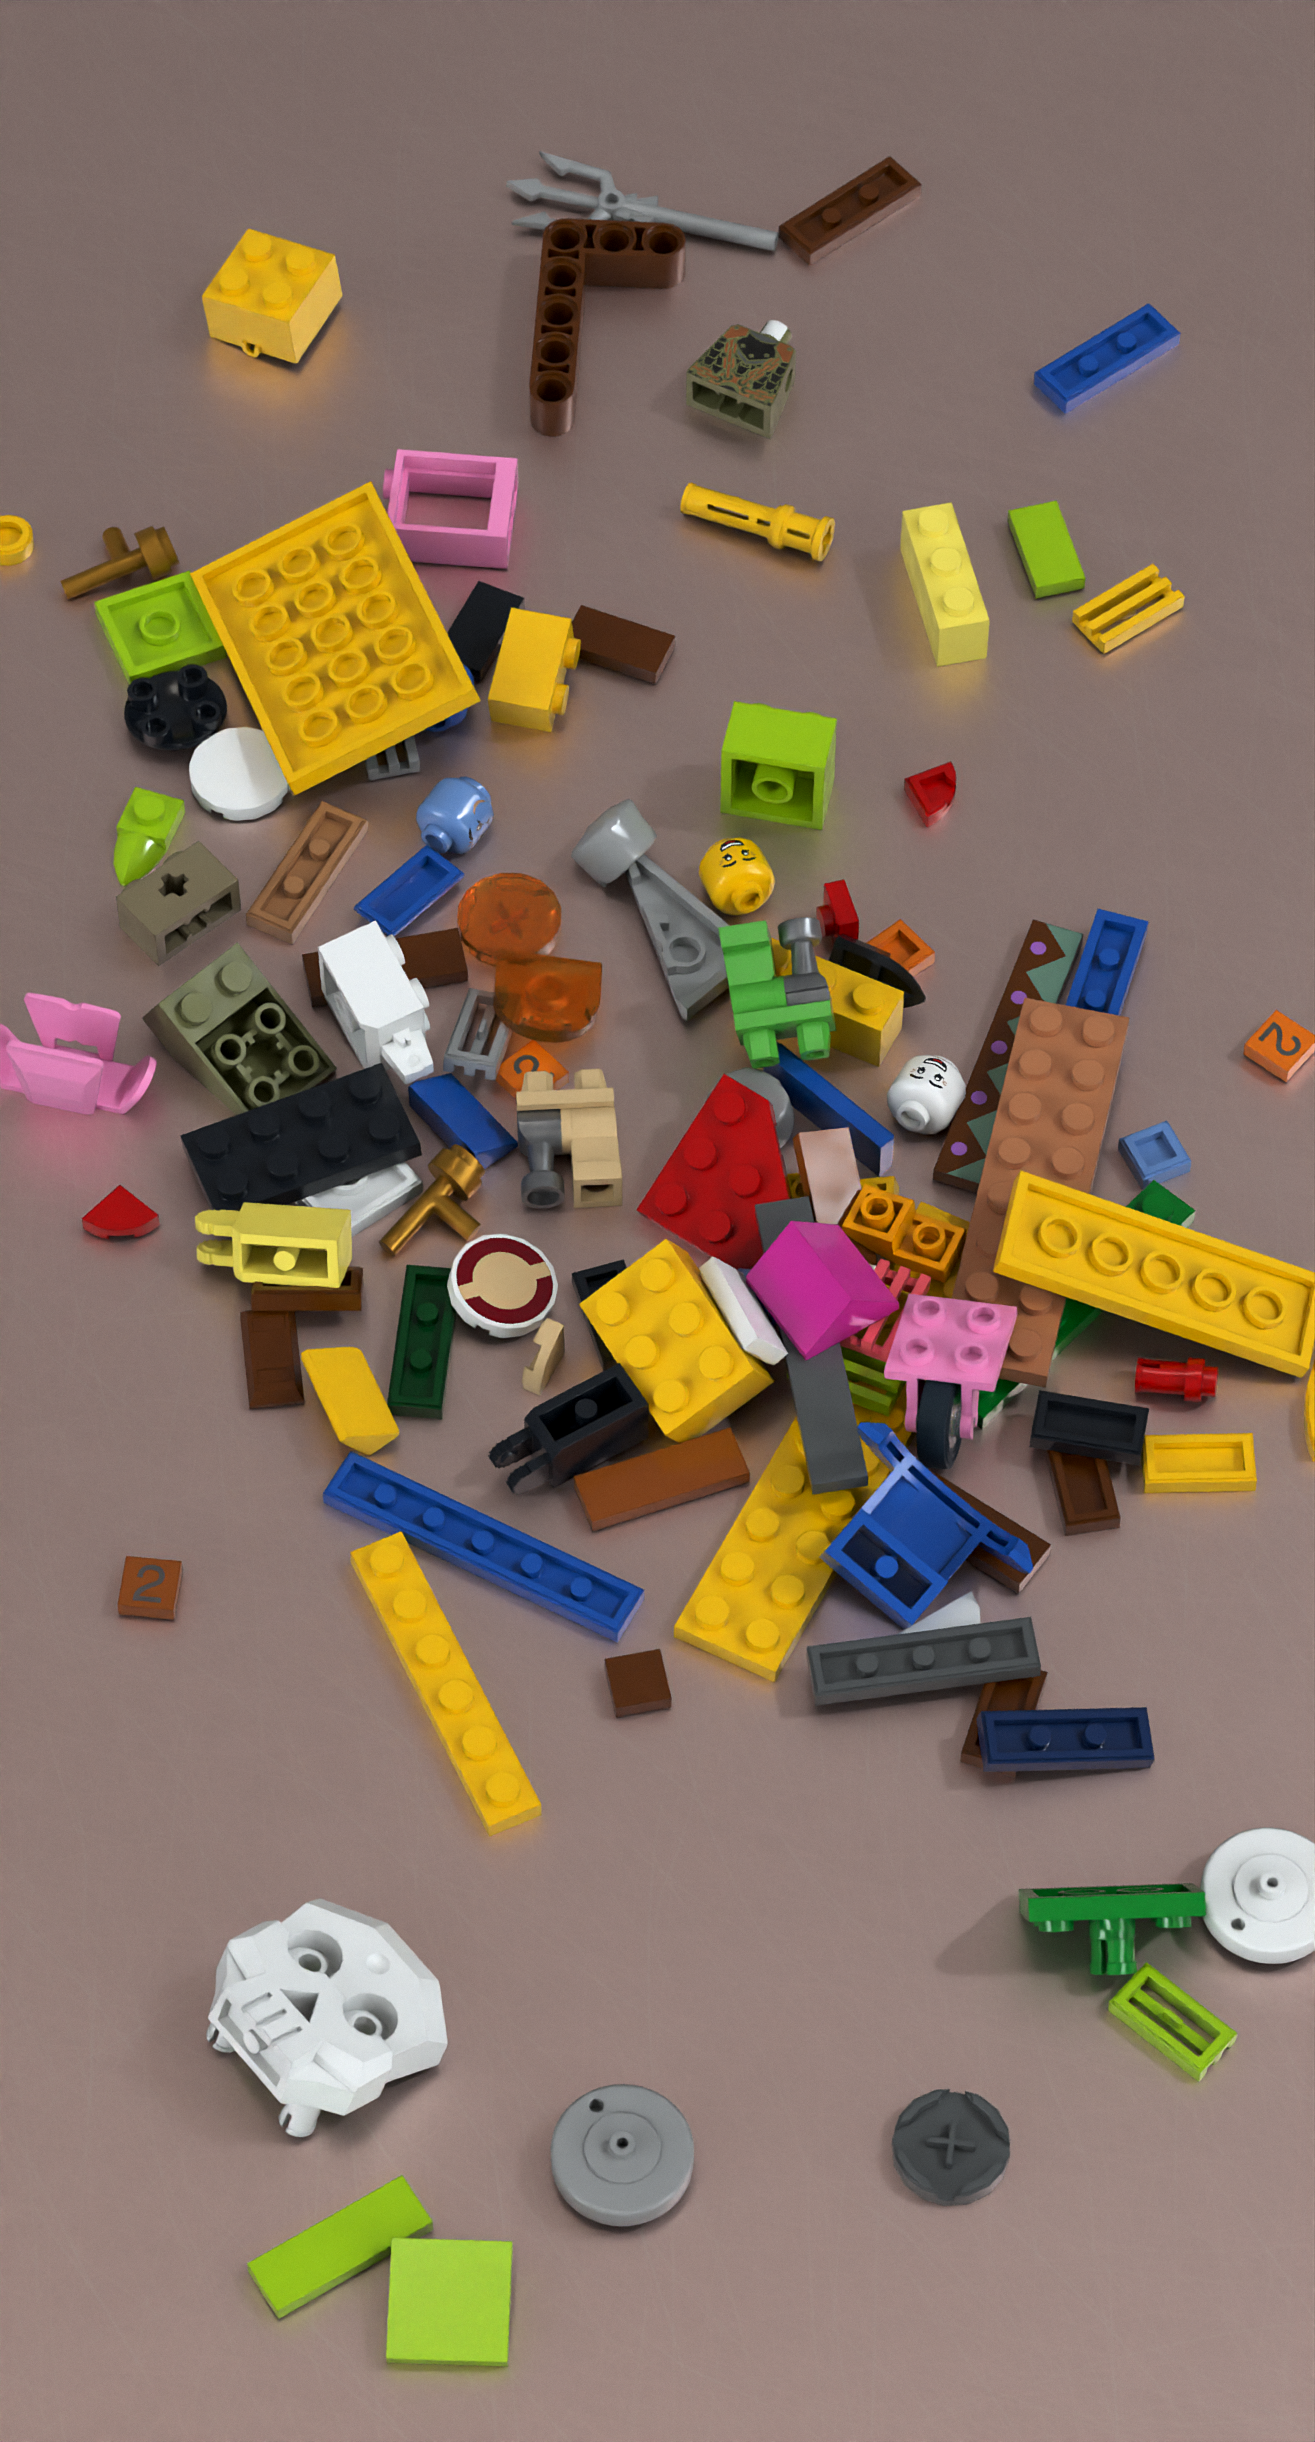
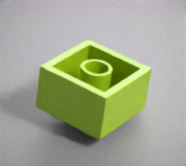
[720,701,837,830]

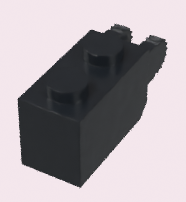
[488,1363,649,1495]

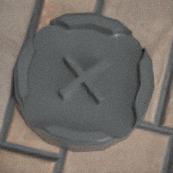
[892,2089,1010,2206]

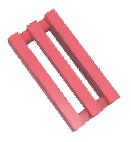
[840,1258,931,1363]

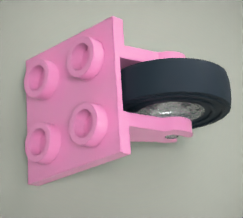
[884,1294,1018,1470]

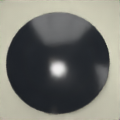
[124,664,227,750]

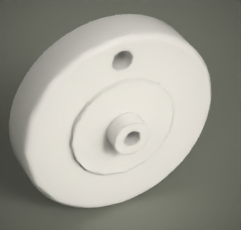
[1200,1827,1315,1964]

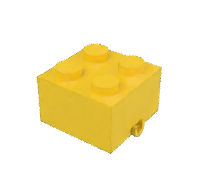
[202,228,343,364]

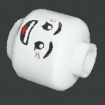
[887,1055,966,1134]

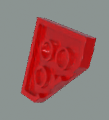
[636,1074,792,1270]

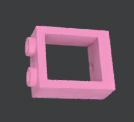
[383,449,518,569]

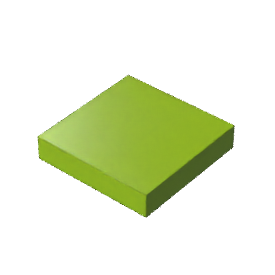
[94,570,227,684]
[386,2238,513,2366]

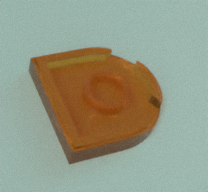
[493,949,602,1043]

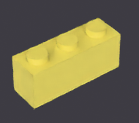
[900,502,990,667]

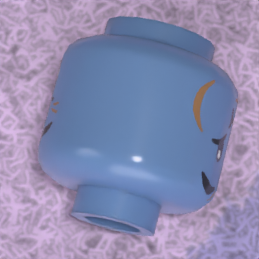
[416,776,494,854]

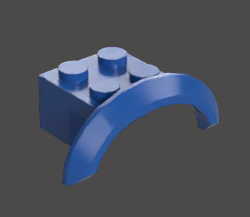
[819,1422,1033,1630]

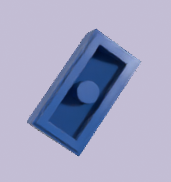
[408,1073,518,1169]

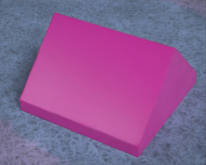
[746,1221,899,1361]

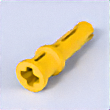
[680,483,835,562]

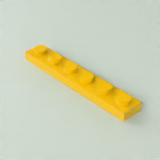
[350,1531,542,1837]

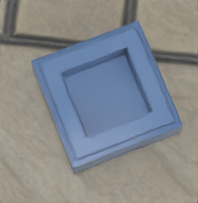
[1118,1120,1192,1190]

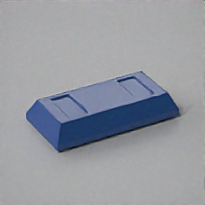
[354,845,465,937]

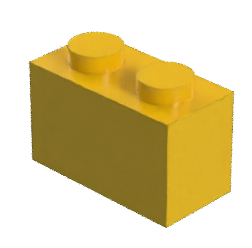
[487,607,581,732]

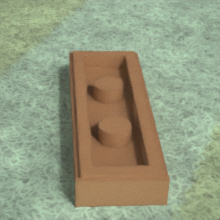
[246,801,368,945]

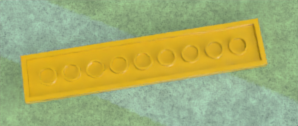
[674,1201,970,1683]

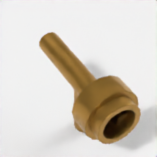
[60,525,180,599]
[379,1144,485,1256]

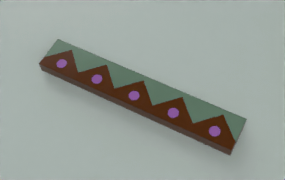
[933,919,1083,1193]

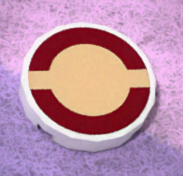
[447,1234,558,1338]

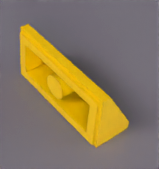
[301,1347,399,1456]

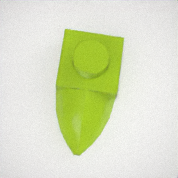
[114,787,185,887]

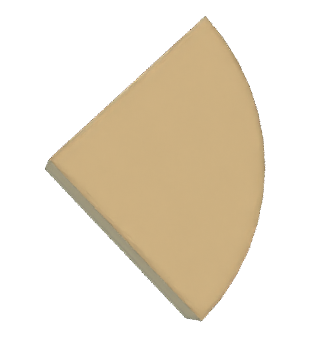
[522,1318,565,1396]

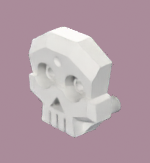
[206,1898,448,2137]

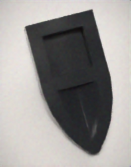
[828,934,926,1008]

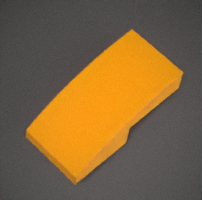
[842,1184,967,1283]

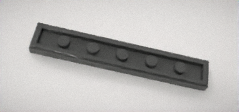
[755,1196,868,1495]

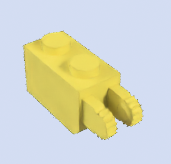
[195,1202,352,1288]

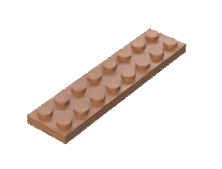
[952,998,1130,1388]

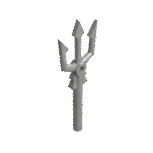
[506,151,779,251]

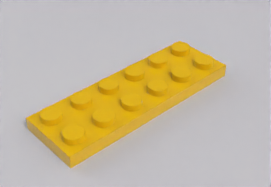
[993,1171,1315,1378]

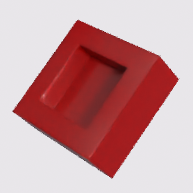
[816,879,859,944]

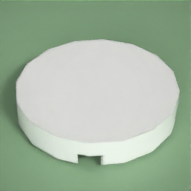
[189,727,291,821]

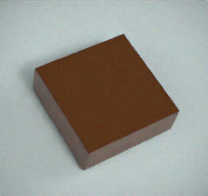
[604,1649,672,1717]

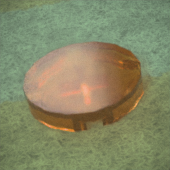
[457,873,562,968]

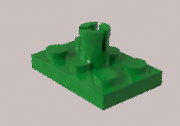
[1019,1883,1206,1975]

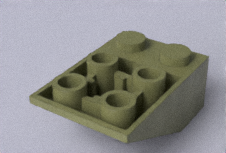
[142,942,337,1115]

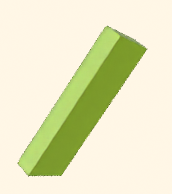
[247,2175,433,2319]

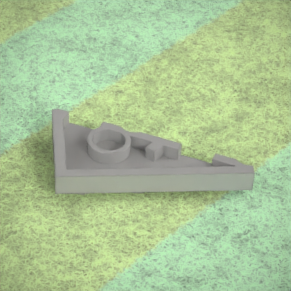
[625,854,730,1021]

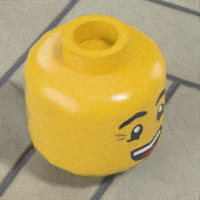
[698,838,775,916]

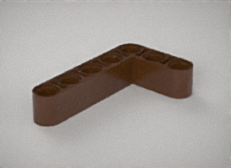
[529,218,686,437]

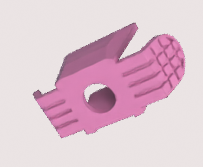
[0,993,157,1115]

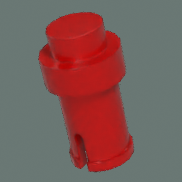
[1135,1357,1218,1403]

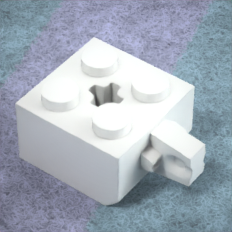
[318,920,434,1085]

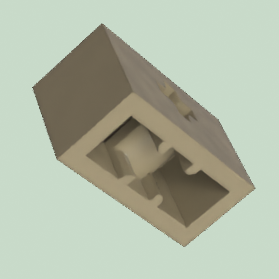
[116,841,241,966]

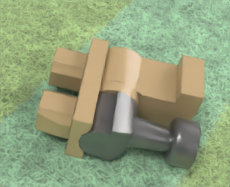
[516,1068,623,1209]

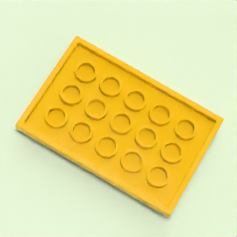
[190,481,481,795]

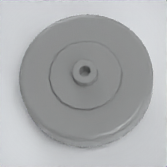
[551,2084,694,2226]

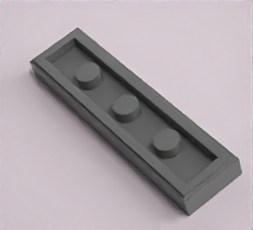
[806,1617,1041,1706]

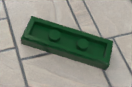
[387,1265,457,1419]

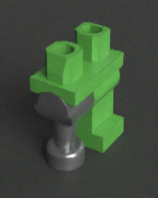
[718,917,836,1069]

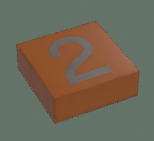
[117,1556,183,1620]

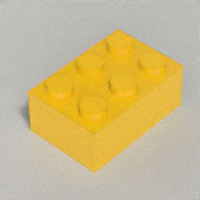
[579,1238,774,1443]

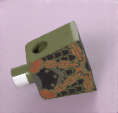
[686,320,796,439]

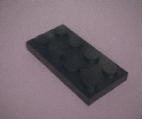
[180,1063,422,1211]

